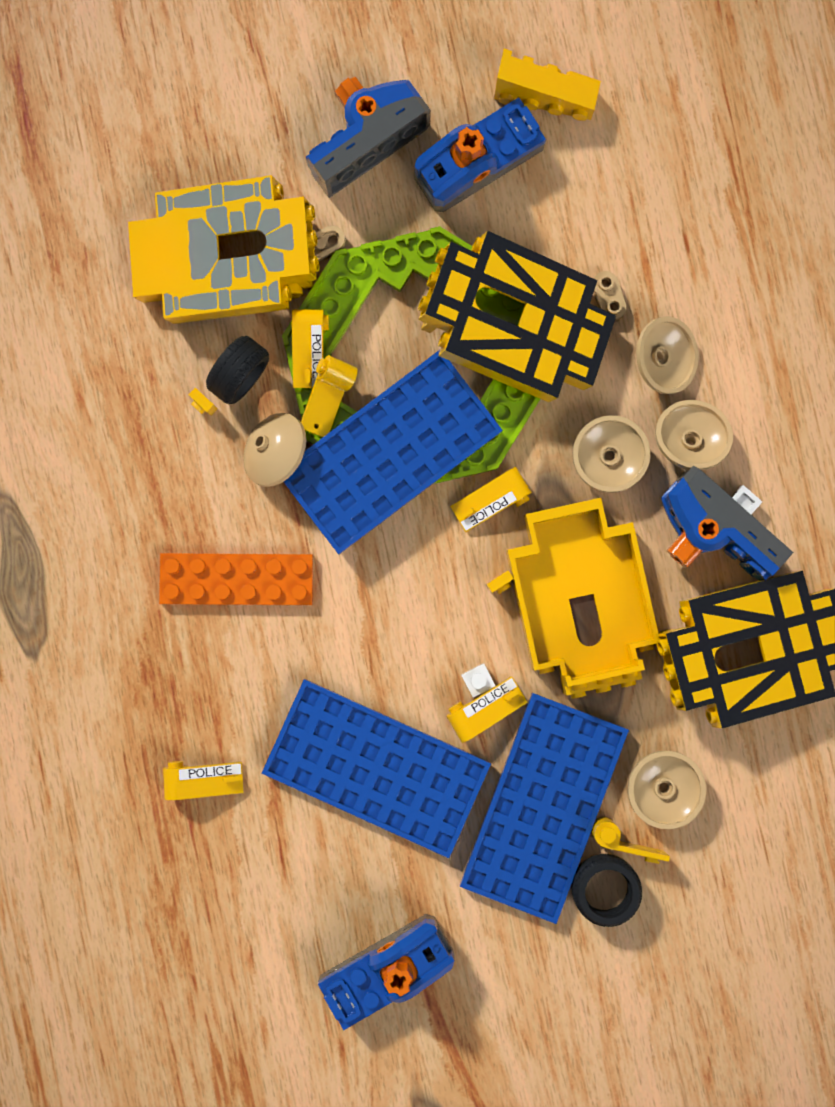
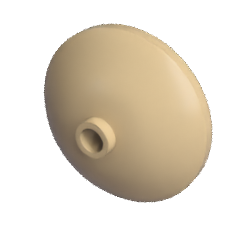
[636,317,699,394]
[655,400,733,470]
[243,413,306,487]
[573,415,650,492]
[628,750,706,829]

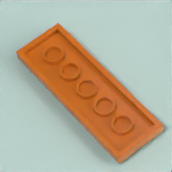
[159,553,313,605]

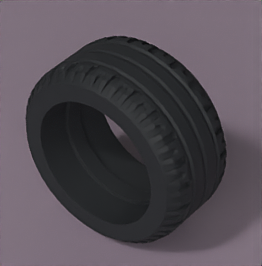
[206,336,269,404]
[571,854,642,927]

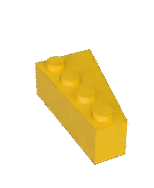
[494,48,601,121]

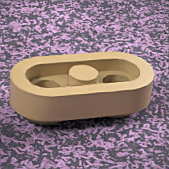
[314,226,346,262]
[594,271,626,322]

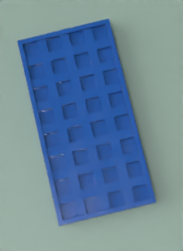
[284,350,503,555]
[261,679,491,858]
[459,693,629,924]

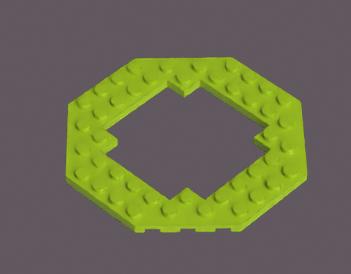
[282,226,540,485]

